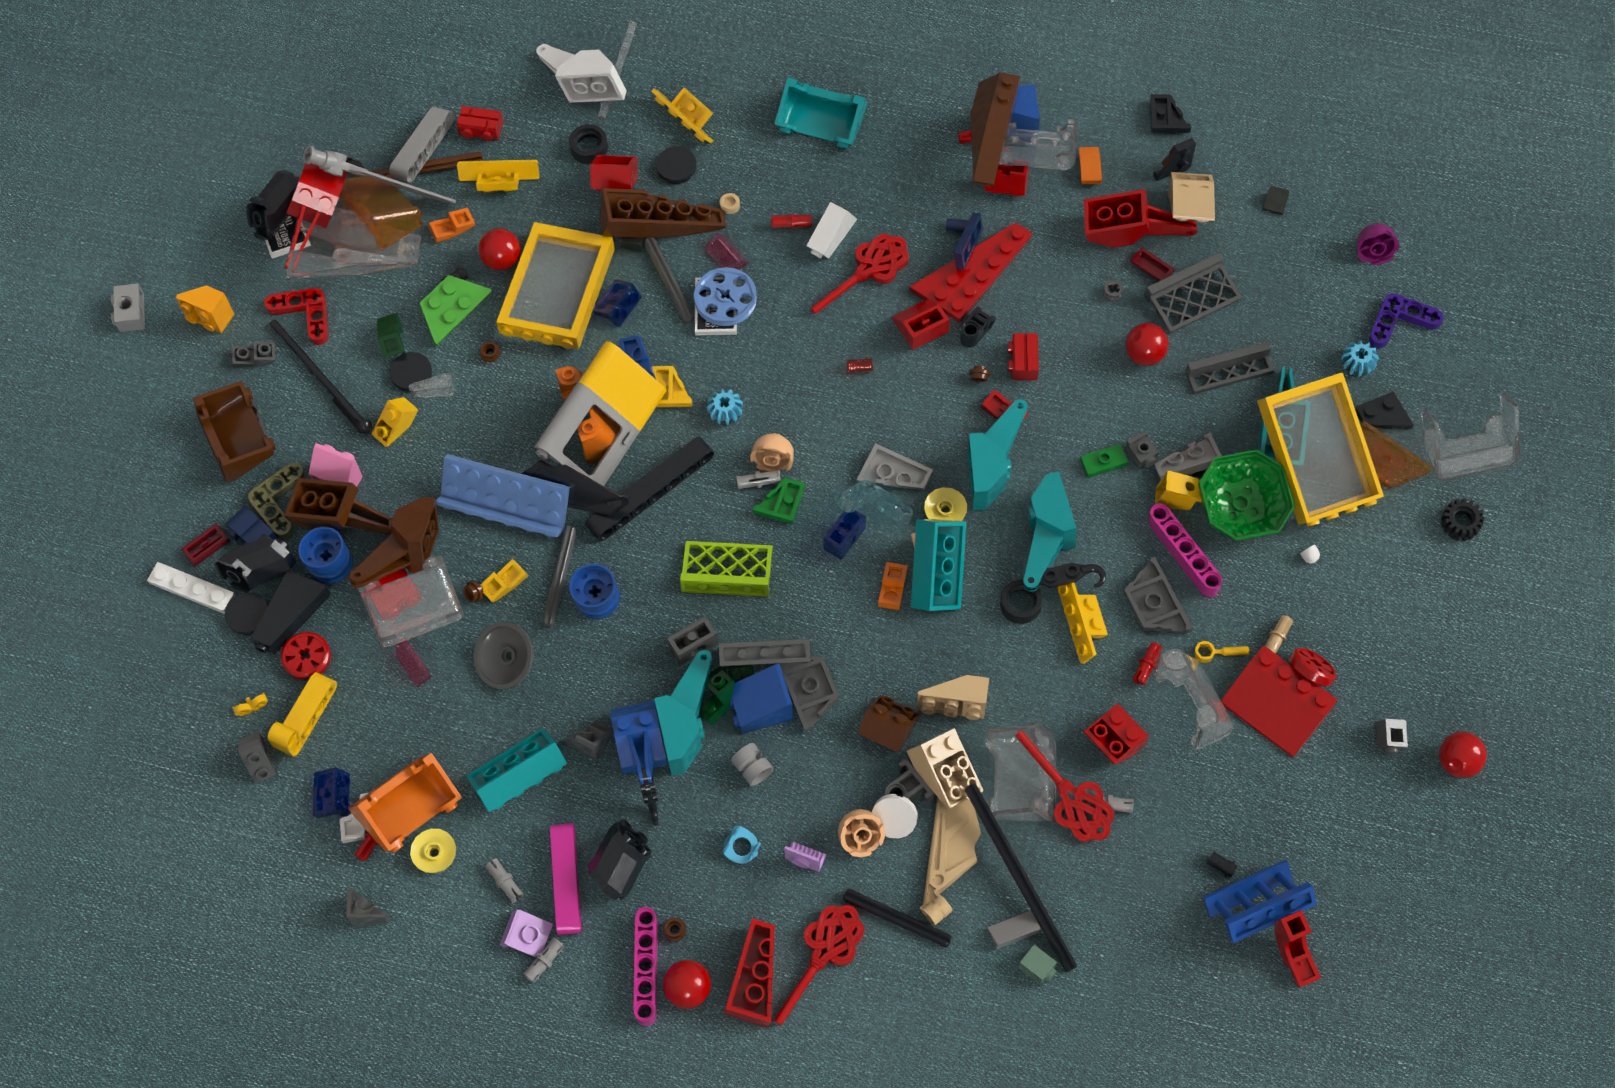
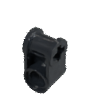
[960,306,996,347]

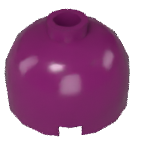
[1356,223,1399,265]

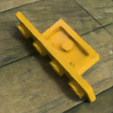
[651,88,714,143]
[457,160,540,192]
[1057,582,1108,664]

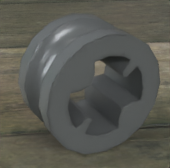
[1103,280,1123,302]

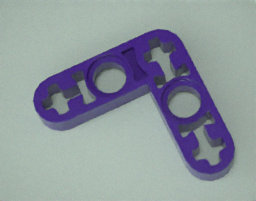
[1369,293,1444,349]

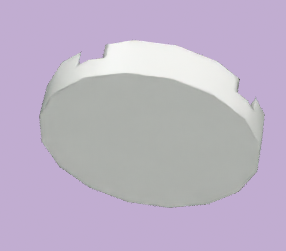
[872,794,918,839]

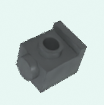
[1125,431,1159,470]
[1374,719,1408,754]

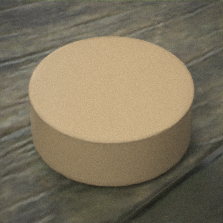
[719,193,740,214]

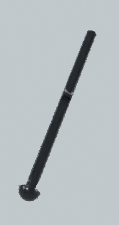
[270,319,372,434]

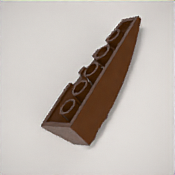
[970,73,1020,187]
[599,188,726,238]

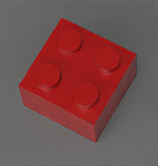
[590,155,638,192]

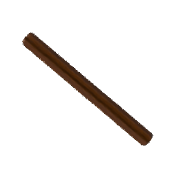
[363,151,483,184]

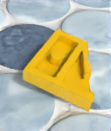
[652,366,693,407]

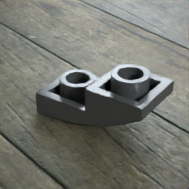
[232,342,275,368]

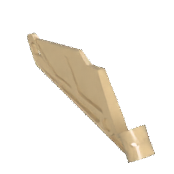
[920,797,981,926]

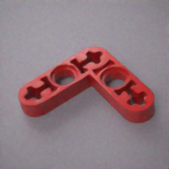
[264,288,329,345]

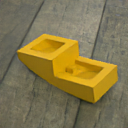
[481,559,529,603]

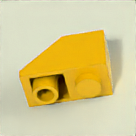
[372,397,418,447]

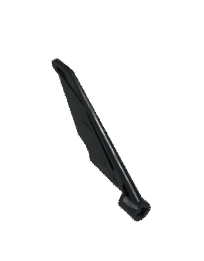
[494,460,631,516]

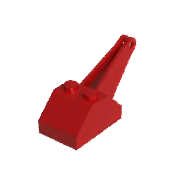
[284,163,348,272]
[1084,189,1197,248]

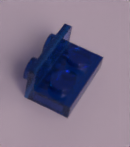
[593,279,641,327]
[313,767,351,818]

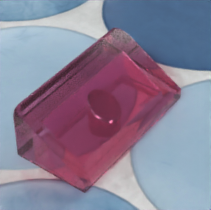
[705,233,749,270]
[395,637,431,687]

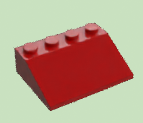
[1220,645,1338,758]

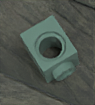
[1019,945,1057,985]

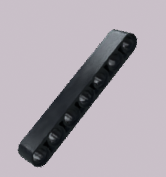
[585,437,715,542]

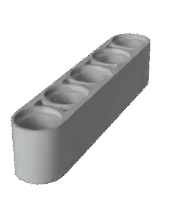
[389,106,454,183]

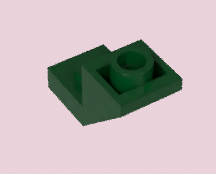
[377,313,406,359]
[699,670,735,725]

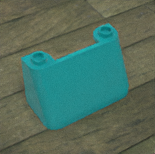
[775,77,868,149]

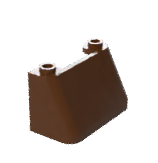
[193,381,276,483]

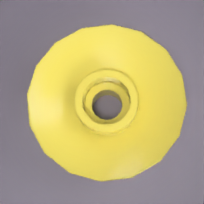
[924,487,967,521]
[410,829,456,873]

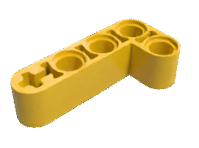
[268,672,337,757]

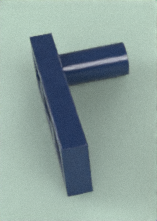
[946,212,983,269]

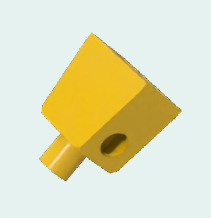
[1155,470,1202,510]

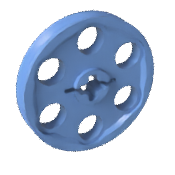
[694,267,757,326]

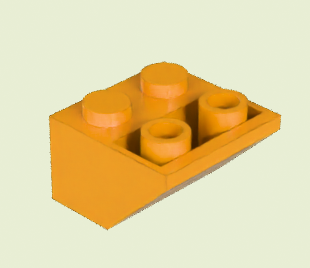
[176,285,234,334]

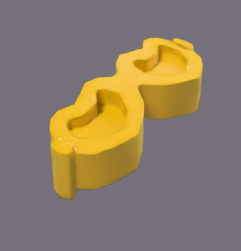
[232,693,268,716]

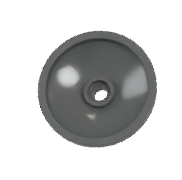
[474,622,533,689]

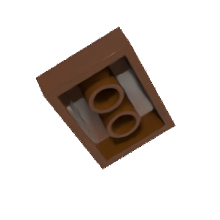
[284,478,392,535]
[349,497,439,588]

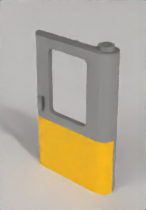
[534,341,667,486]

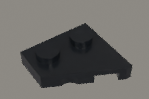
[1150,94,1191,133]
[1153,138,1196,181]
[1355,392,1414,430]

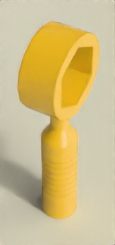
[1194,641,1249,663]

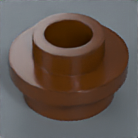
[479,342,501,362]
[969,366,990,382]
[463,581,483,602]
[663,918,686,942]

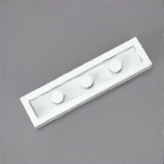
[147,562,236,614]

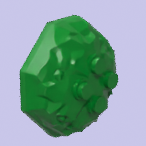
[1198,449,1295,541]

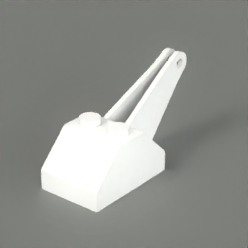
[536,44,626,103]

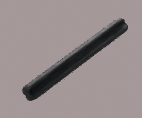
[843,889,952,947]

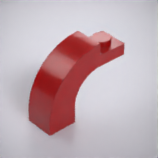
[1274,910,1321,988]

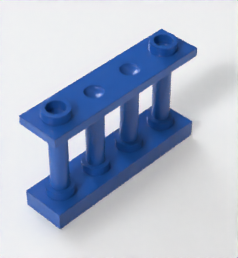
[1203,859,1317,943]

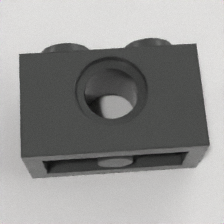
[667,616,718,665]

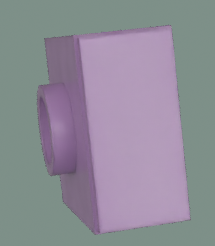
[784,842,826,872]
[500,910,553,958]

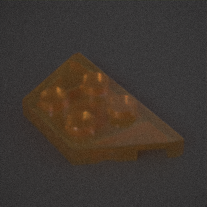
[1354,420,1433,489]

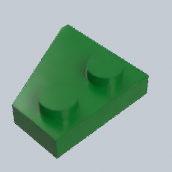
[753,478,806,524]

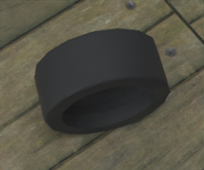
[569,124,608,164]
[1000,579,1043,624]

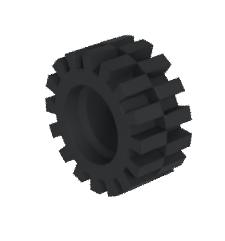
[1441,498,1484,541]

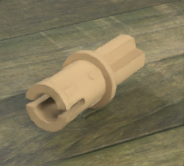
[1265,616,1293,654]

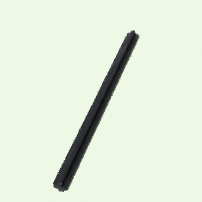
[965,783,1077,972]

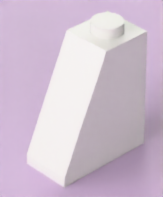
[806,202,857,259]

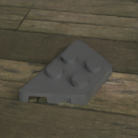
[1123,557,1193,633]
[777,656,839,732]

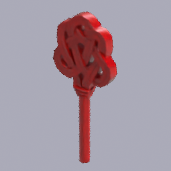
[810,234,909,314]
[1015,730,1114,842]
[774,905,865,1026]

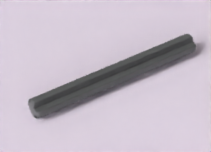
[644,237,694,323]
[542,526,577,627]

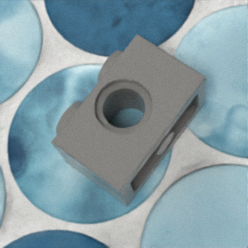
[111,283,145,332]

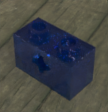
[823,506,866,560]

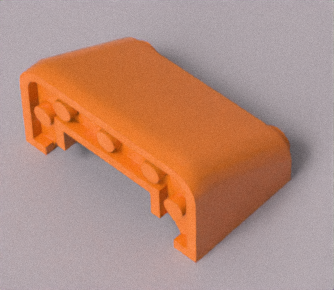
[555,366,620,465]
[349,753,462,853]

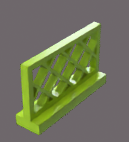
[680,541,773,597]

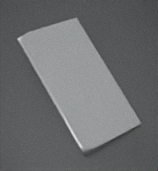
[988,911,1041,950]

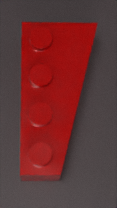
[724,918,775,1028]

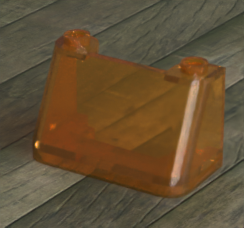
[339,173,423,250]

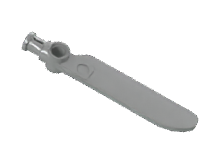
[303,145,456,204]

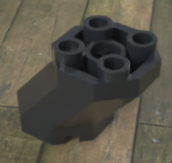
[246,170,299,241]
[214,534,296,592]
[587,819,652,900]

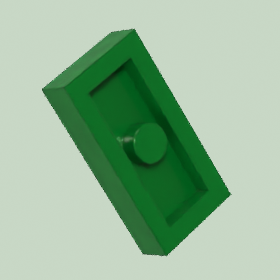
[1080,444,1129,478]

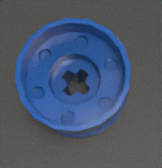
[298,527,353,584]
[569,564,620,619]

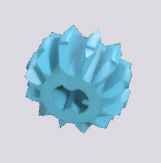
[1341,340,1379,377]
[707,389,743,425]

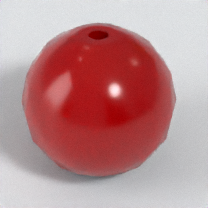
[478,228,521,271]
[1125,323,1169,366]
[1438,731,1487,779]
[663,960,711,1009]

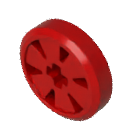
[281,632,331,680]
[1289,648,1337,686]

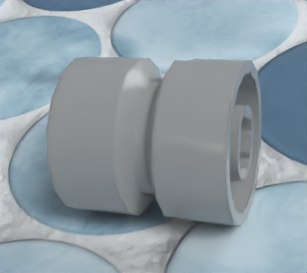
[731,743,774,786]

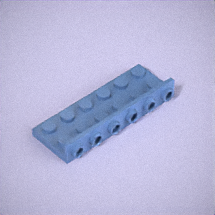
[436,454,570,537]

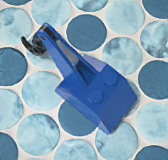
[610,700,667,826]

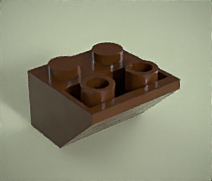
[857,695,920,753]

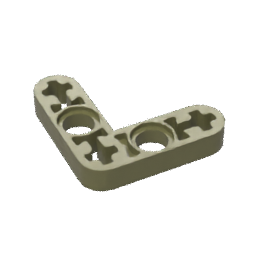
[248,463,305,539]

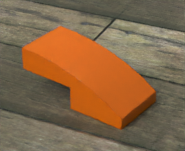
[1078,147,1102,184]
[429,208,475,243]
[878,562,908,610]

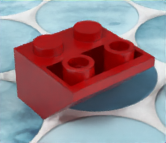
[892,299,949,350]
[1084,703,1149,765]

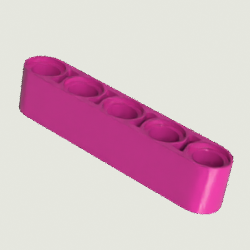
[1148,504,1222,598]
[550,823,582,935]
[634,907,658,1026]

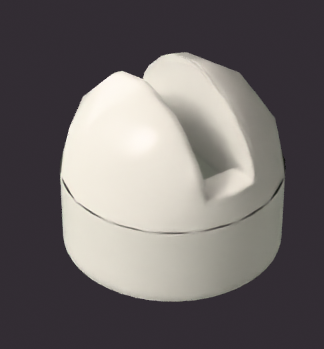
[1300,545,1320,563]

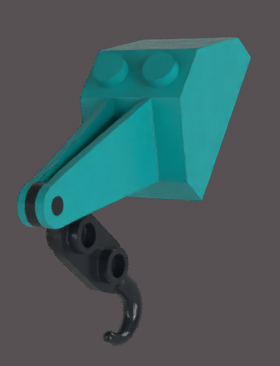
[1023,471,1106,592]

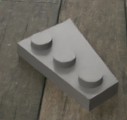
[1154,433,1222,481]
[856,443,933,491]

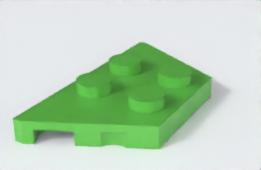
[419,275,492,346]

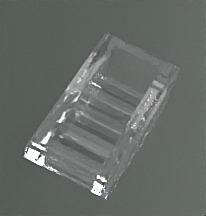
[409,372,454,399]

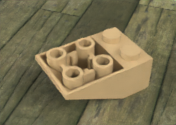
[1168,172,1215,223]
[917,675,989,720]
[907,728,983,809]

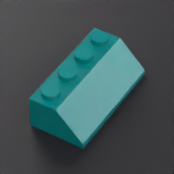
[911,519,967,611]
[465,728,567,812]

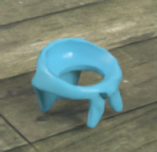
[723,826,761,864]

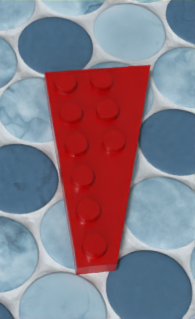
[909,222,1032,323]

